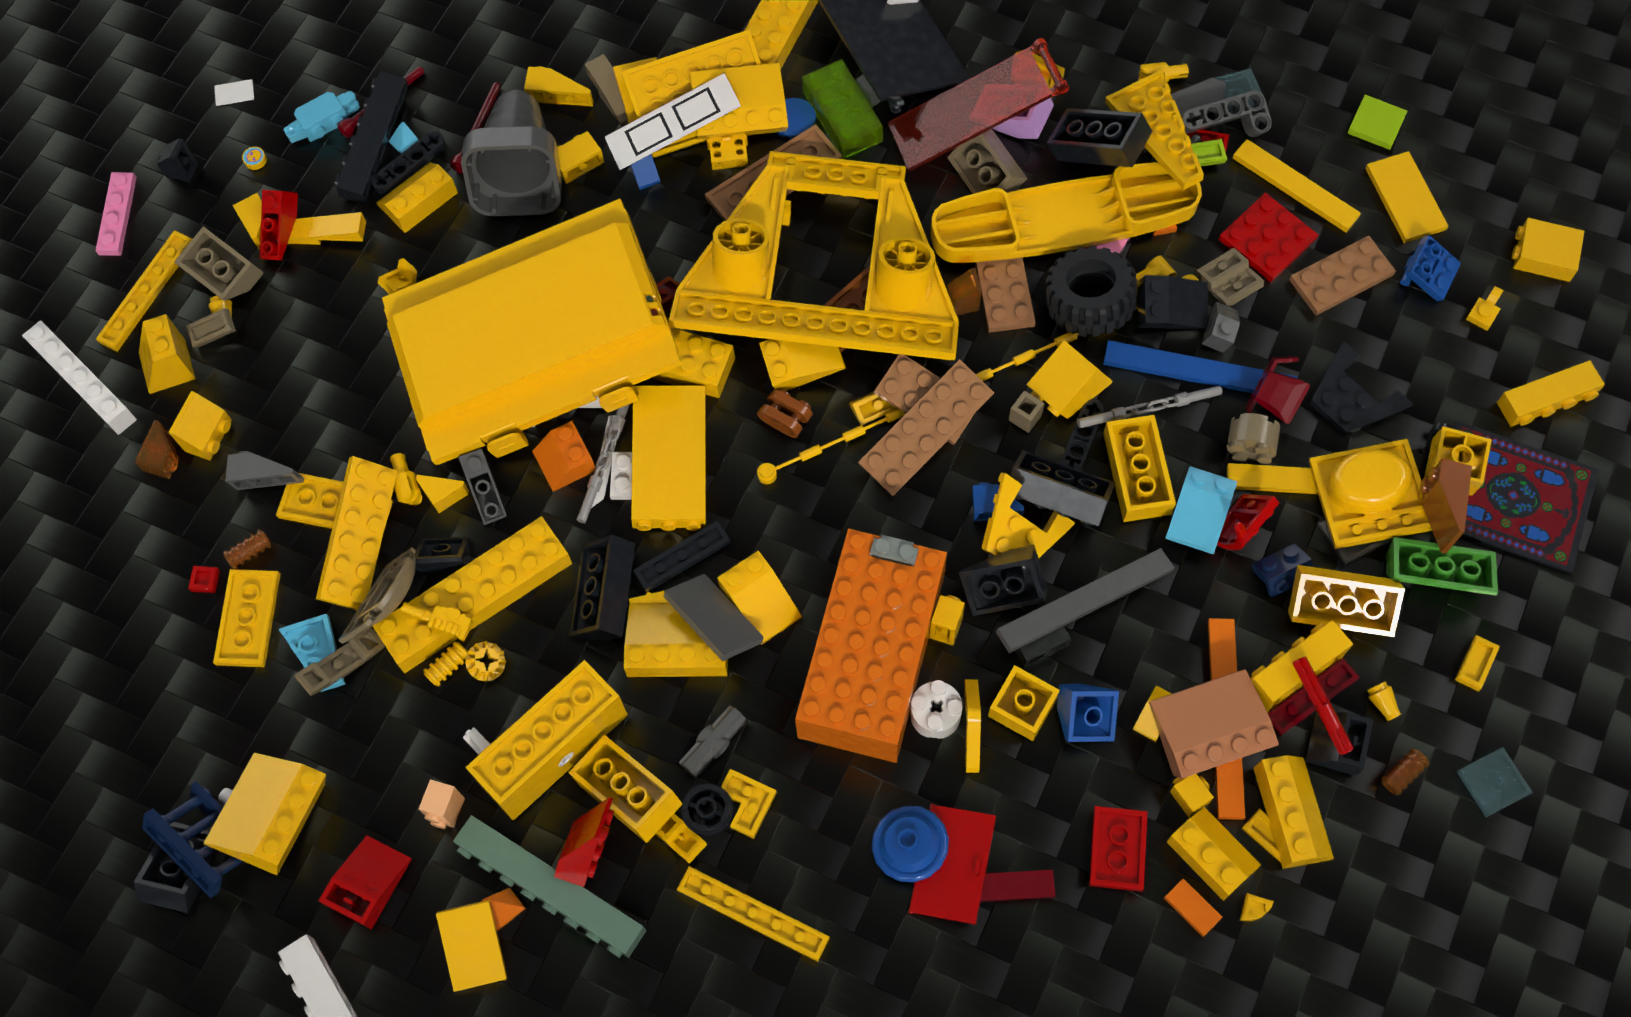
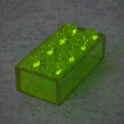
[802,59,883,159]

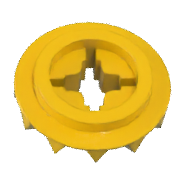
[465,641,506,681]

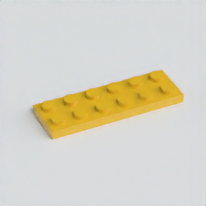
[316,456,397,610]

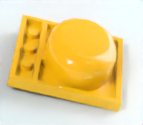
[1309,439,1432,549]

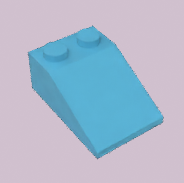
[1165,466,1237,554]

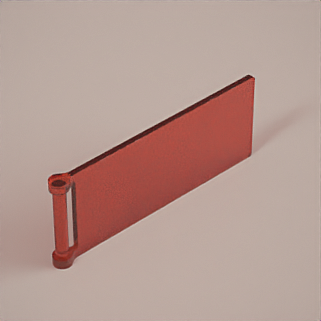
[888,38,1069,171]

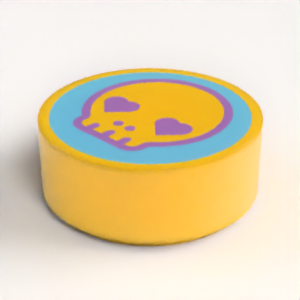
[242,147,267,170]

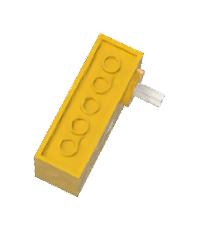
[463,660,628,821]

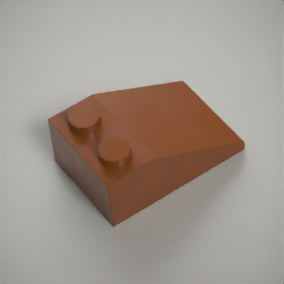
[1419,458,1472,554]

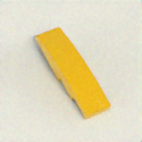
[656,814,707,864]

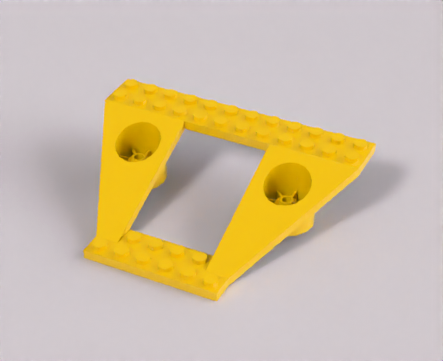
[669,151,959,361]

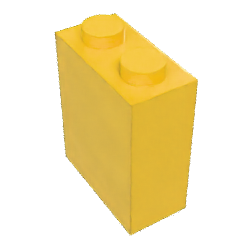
[1512,218,1584,282]

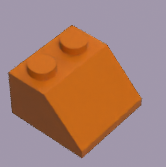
[532,421,596,492]

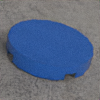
[777,98,816,139]

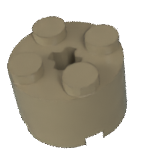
[1227,413,1280,464]

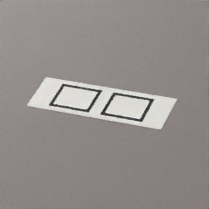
[605,73,741,170]

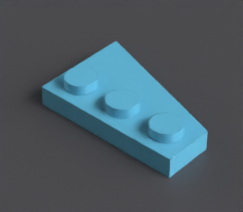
[279,614,346,692]

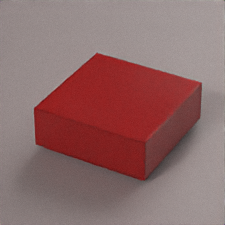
[188,566,220,593]

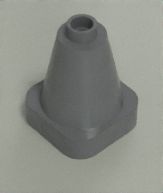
[461,90,562,216]

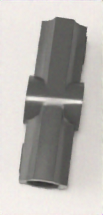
[679,706,746,778]

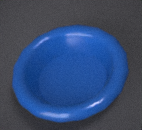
[872,806,949,882]

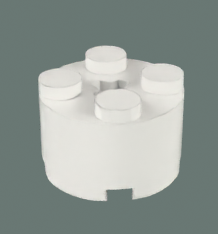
[910,680,963,739]

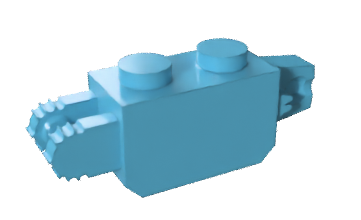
[283,91,360,143]

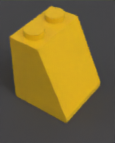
[139,314,196,394]
[1026,340,1113,419]

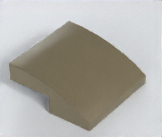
[1197,248,1264,307]

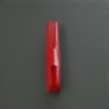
[1293,657,1353,755]

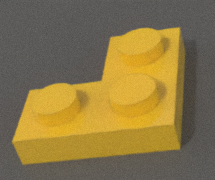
[721,769,777,839]

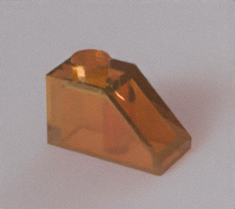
[947,268,982,315]
[135,420,179,479]

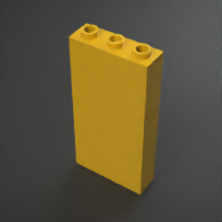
[631,386,706,531]

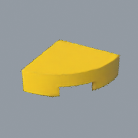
[1240,893,1274,921]

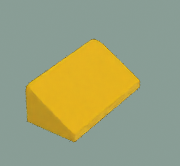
[849,391,897,425]

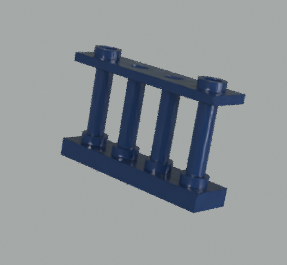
[142,782,243,898]

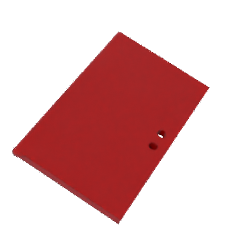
[909,804,996,925]

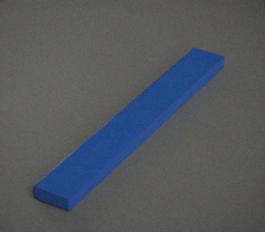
[1103,340,1297,393]

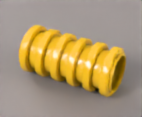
[423,642,468,687]

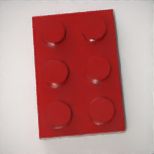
[1089,806,1147,892]

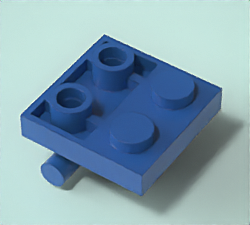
[1400,235,1461,301]

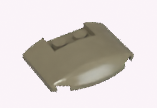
[339,547,416,644]

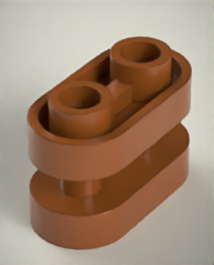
[757,389,813,438]

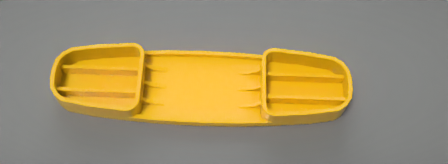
[930,162,1202,263]

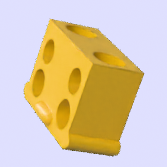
[707,134,748,170]

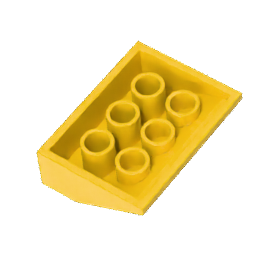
[690,63,788,140]
[624,604,728,677]
[204,753,326,875]

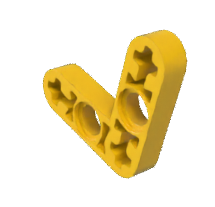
[964,679,981,773]

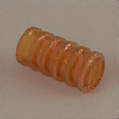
[223,529,272,569]
[1382,748,1430,795]

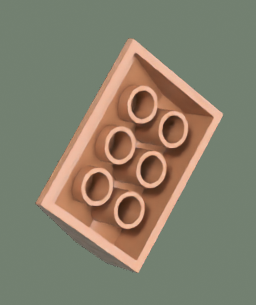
[1149,669,1279,778]

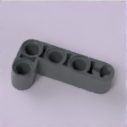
[1181,91,1272,137]

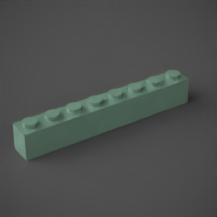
[453,815,646,958]

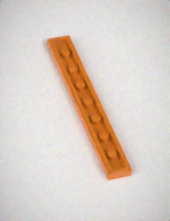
[1208,618,1245,820]

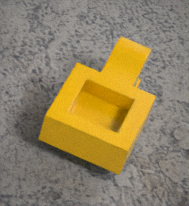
[1466,286,1504,331]

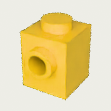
[1170,774,1214,817]

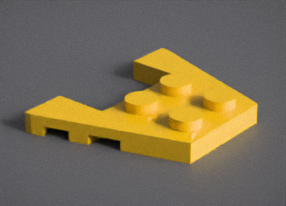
[982,472,1075,558]

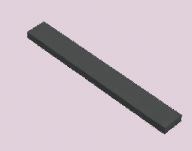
[996,548,1175,653]

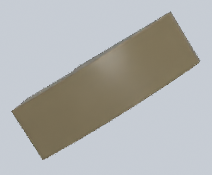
[585,54,628,126]

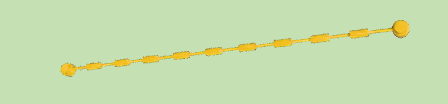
[757,274,1199,484]

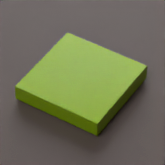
[1348,95,1407,150]

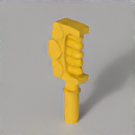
[401,602,473,641]

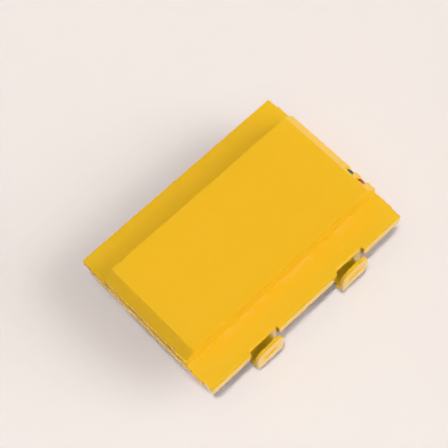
[382,199,682,465]

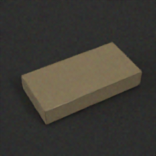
[186,308,236,348]

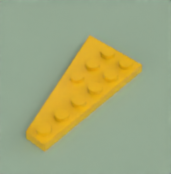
[1105,69,1204,190]

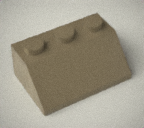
[947,126,1027,194]
[174,226,264,301]

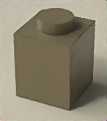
[1009,391,1044,433]

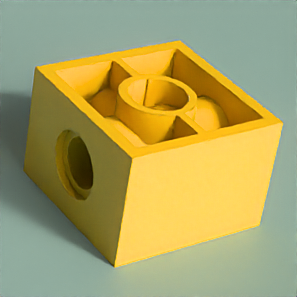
[1424,426,1492,496]

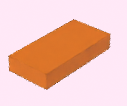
[1164,879,1222,937]

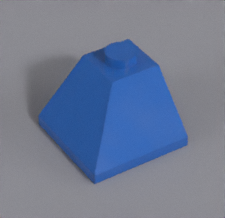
[1057,684,1119,742]

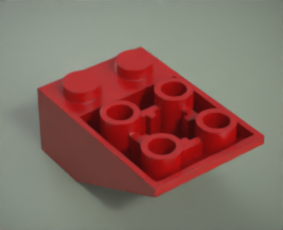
[554,797,615,887]
[318,836,412,930]

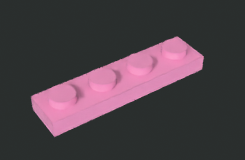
[95,172,137,256]

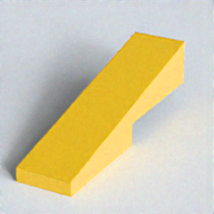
[287,212,366,245]

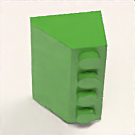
[1386,537,1498,596]

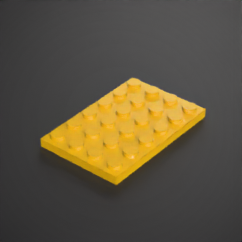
[622,29,761,158]

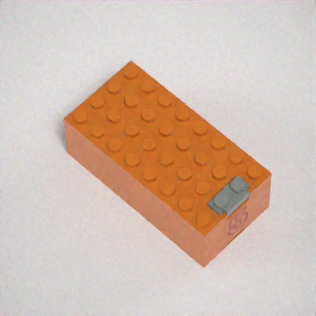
[795,529,947,763]

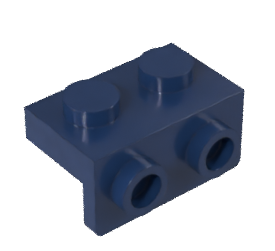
[1252,543,1312,597]

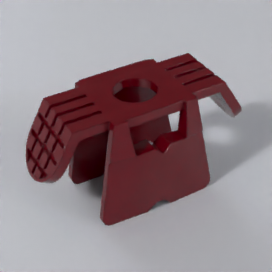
[1244,357,1310,424]

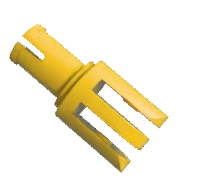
[1138,62,1189,83]
[390,453,422,506]

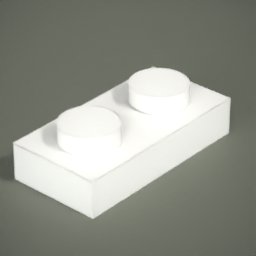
[610,452,632,500]

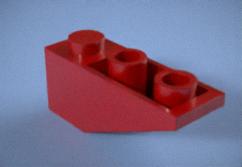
[260,190,298,260]

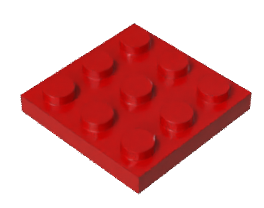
[1218,192,1319,282]

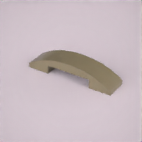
[294,628,385,696]

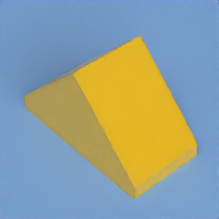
[416,475,469,513]
[1133,686,1172,742]

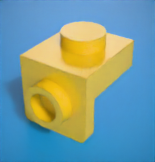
[378,258,417,294]

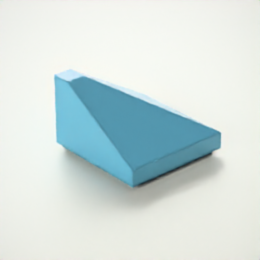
[389,122,418,154]

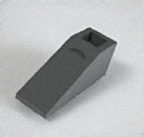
[459,448,507,525]

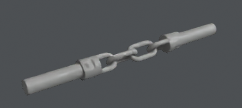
[1077,386,1222,428]
[577,404,630,523]

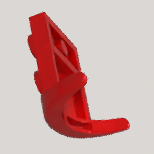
[1217,494,1279,550]

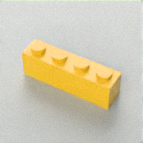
[1497,360,1605,427]

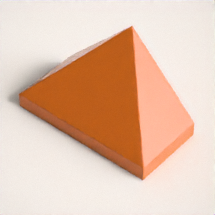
[482,888,526,931]

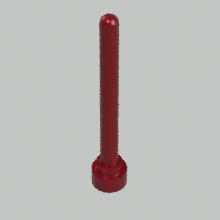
[336,66,424,138]
[450,82,501,173]

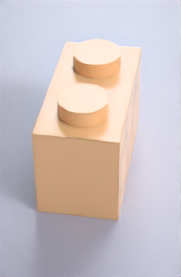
[419,779,465,829]

